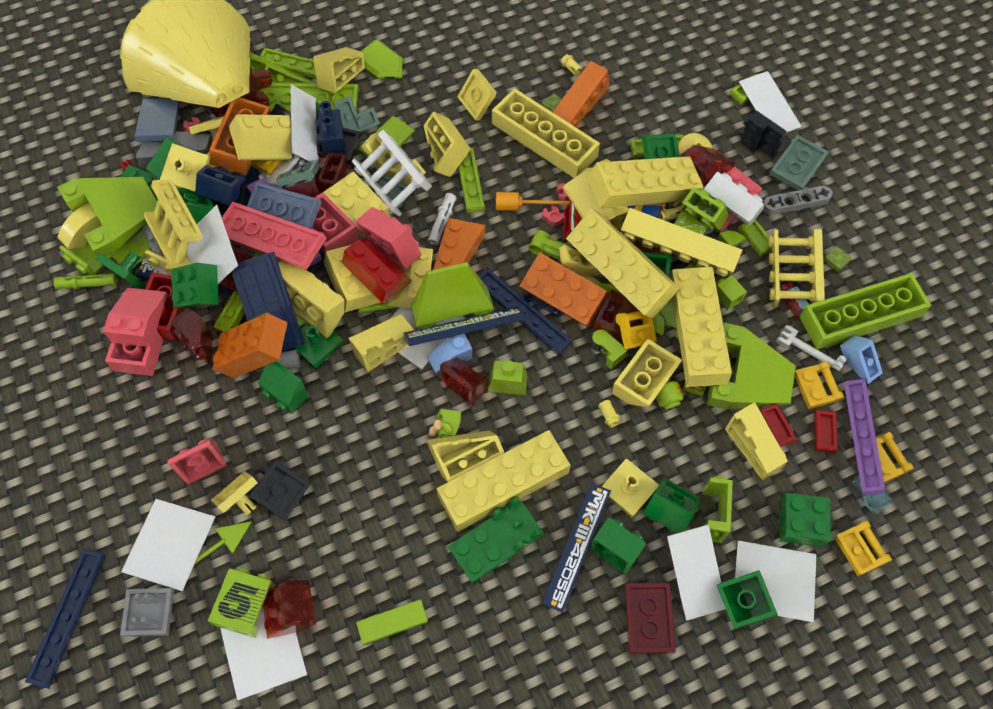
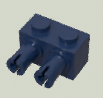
[315,101,345,152]
[195,165,246,206]

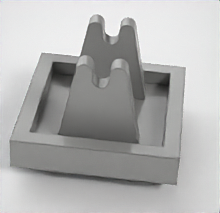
[120,588,174,637]

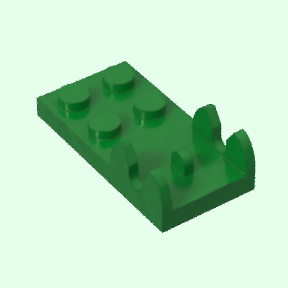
[448,497,544,584]

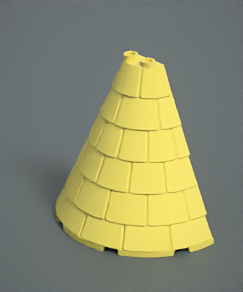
[120,0,251,108]

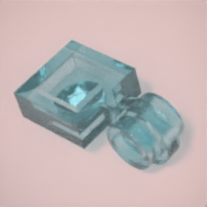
[853,474,893,515]

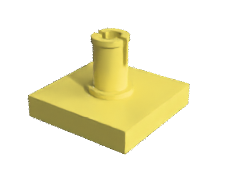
[457,69,497,120]
[189,116,224,140]
[160,143,211,192]
[601,458,659,518]
[212,471,258,515]

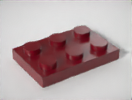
[624,583,676,654]

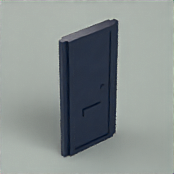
[231,252,305,351]

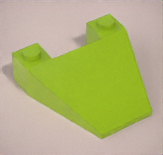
[57,177,157,256]
[411,262,494,329]
[706,323,796,409]

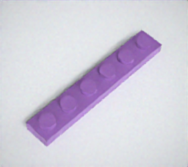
[844,379,886,495]

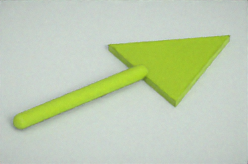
[194,522,252,565]

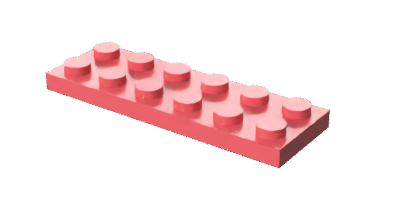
[222,202,326,270]

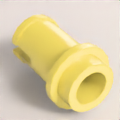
[561,54,583,76]
[658,206,683,222]
[598,400,620,427]

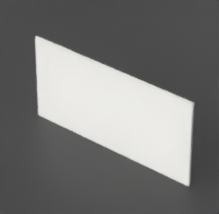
[739,71,802,133]
[290,84,317,161]
[667,525,726,621]

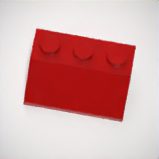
[342,239,412,304]

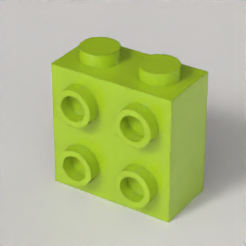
[682,187,730,231]

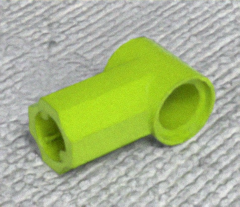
[528,230,569,260]

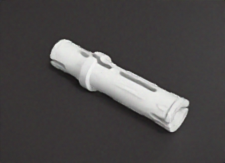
[427,193,457,246]

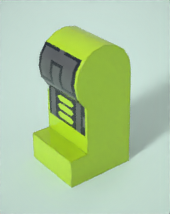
[591,330,627,370]

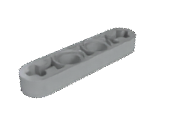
[763,186,833,215]

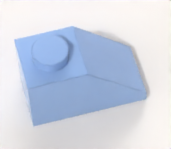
[427,334,472,374]
[840,335,883,384]

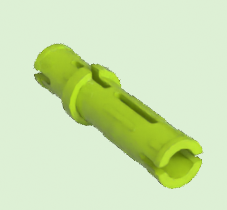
[54,273,117,290]

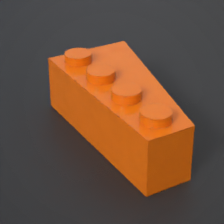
[552,61,609,127]
[433,218,485,270]

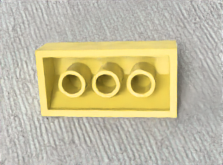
[278,261,345,338]

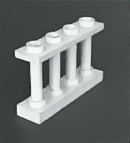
[352,130,432,216]

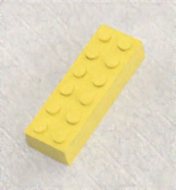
[492,88,600,178]
[587,156,704,209]
[621,208,742,277]
[566,209,680,318]
[671,267,732,387]
[436,430,571,533]

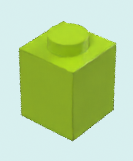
[716,275,747,311]

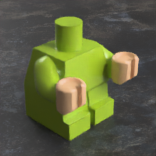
[429,409,461,438]

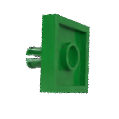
[642,134,679,159]
[96,250,147,290]
[293,323,344,369]

